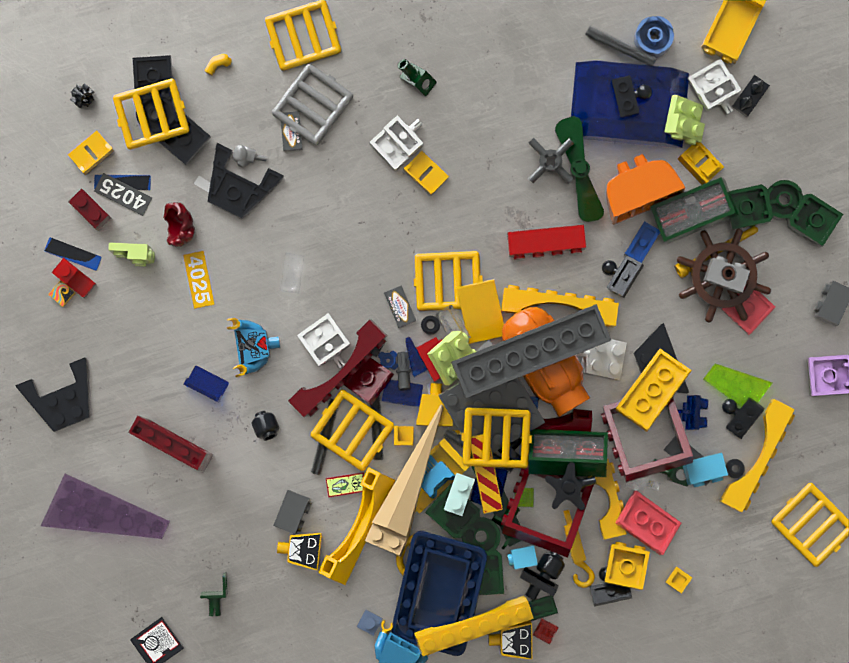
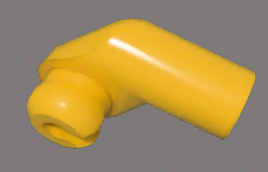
[205,54,232,76]

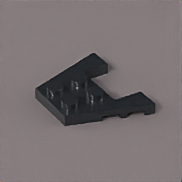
[208,143,284,219]
[16,357,90,432]

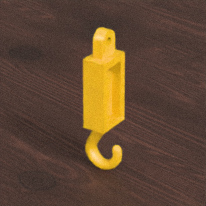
[563,509,595,588]

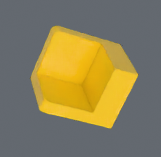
[394,426,414,446]

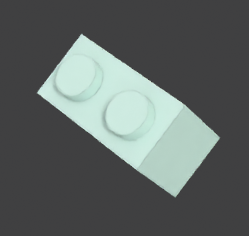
[444,473,475,516]

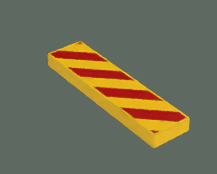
[471,434,503,514]

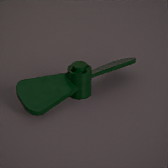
[555,116,604,222]

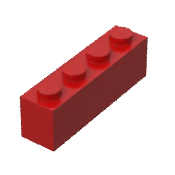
[507,225,586,260]

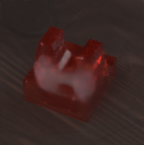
[533,618,559,644]

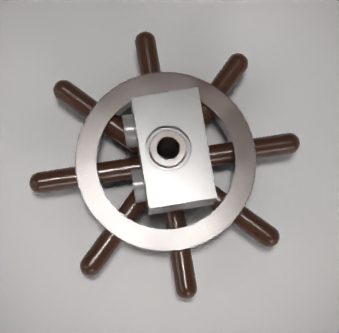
[677,228,771,323]

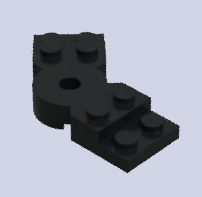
[132,55,211,165]

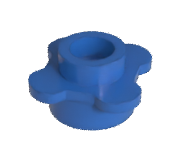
[378,351,398,370]

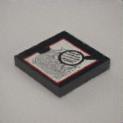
[130,617,184,663]

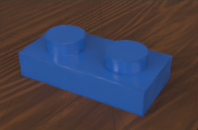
[624,221,660,263]

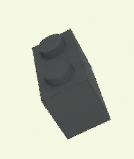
[814,281,849,326]
[273,490,312,534]

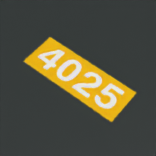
[183,251,214,309]

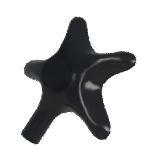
[545,462,597,510]

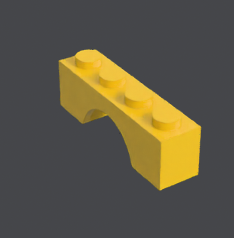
[588,459,627,540]

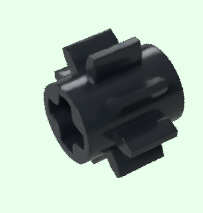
[70,83,94,108]

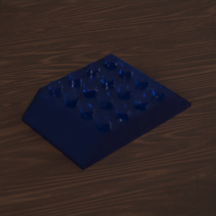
[571,60,689,148]

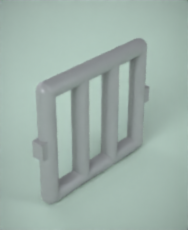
[272,64,353,145]

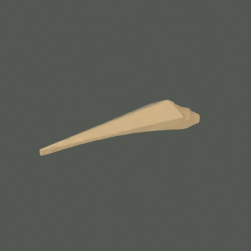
[365,404,444,557]

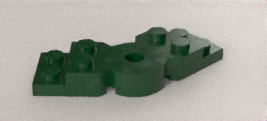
[729,180,844,247]
[425,483,504,595]

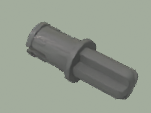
[396,351,411,390]

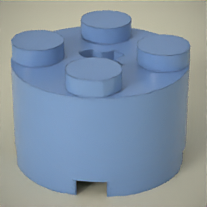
[634,16,674,58]

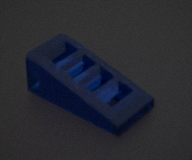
[405,337,427,378]

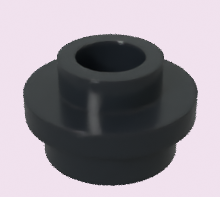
[421,315,440,335]
[726,459,745,478]

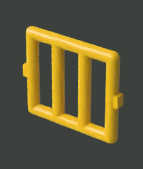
[265,0,341,71]
[113,79,189,150]
[414,251,483,311]
[311,389,394,471]
[461,408,532,468]
[771,483,849,567]

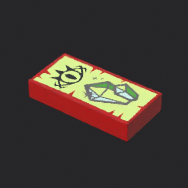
[326,472,364,497]

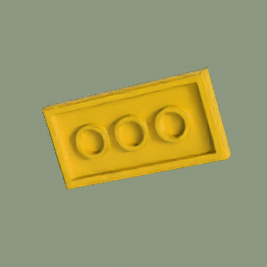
[615,349,692,432]

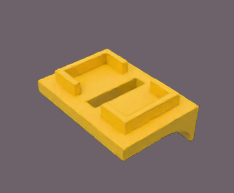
[68,130,114,175]
[678,142,724,185]
[403,150,449,196]

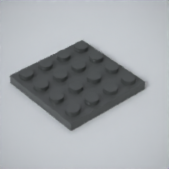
[439,378,545,453]

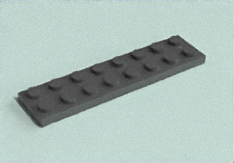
[451,304,611,399]

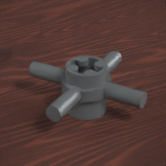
[528,138,574,184]

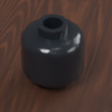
[251,411,279,441]
[536,551,565,581]

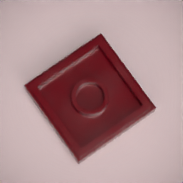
[344,358,394,405]

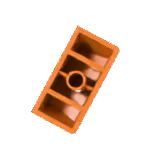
[606,154,685,225]

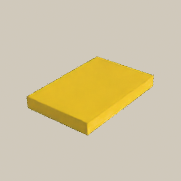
[456,279,504,344]

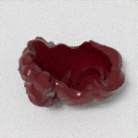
[163,202,195,247]

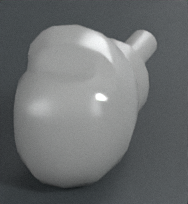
[233,145,267,167]

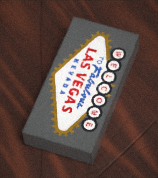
[281,111,303,151]
[384,285,416,328]

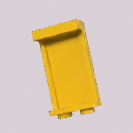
[701,0,766,64]
[415,438,470,514]

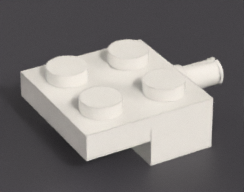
[687,59,741,115]
[369,115,423,171]
[297,313,351,369]
[576,339,627,380]

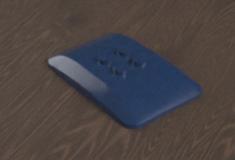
[391,531,487,656]

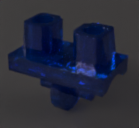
[678,395,708,430]

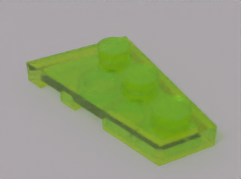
[703,363,773,407]

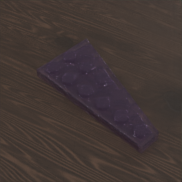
[41,474,170,539]

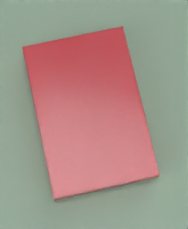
[615,490,681,556]

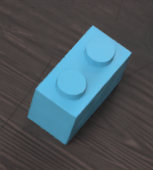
[683,453,728,488]
[507,545,538,569]

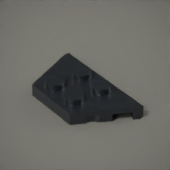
[633,323,689,394]

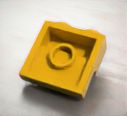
[604,542,650,590]

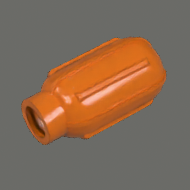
[502,307,590,417]

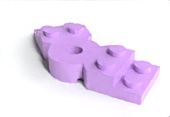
[808,355,849,396]

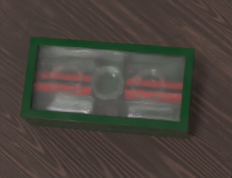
[650,177,739,243]
[528,429,608,477]

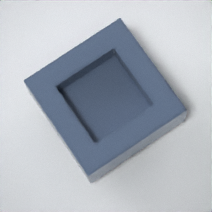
[357,610,383,636]

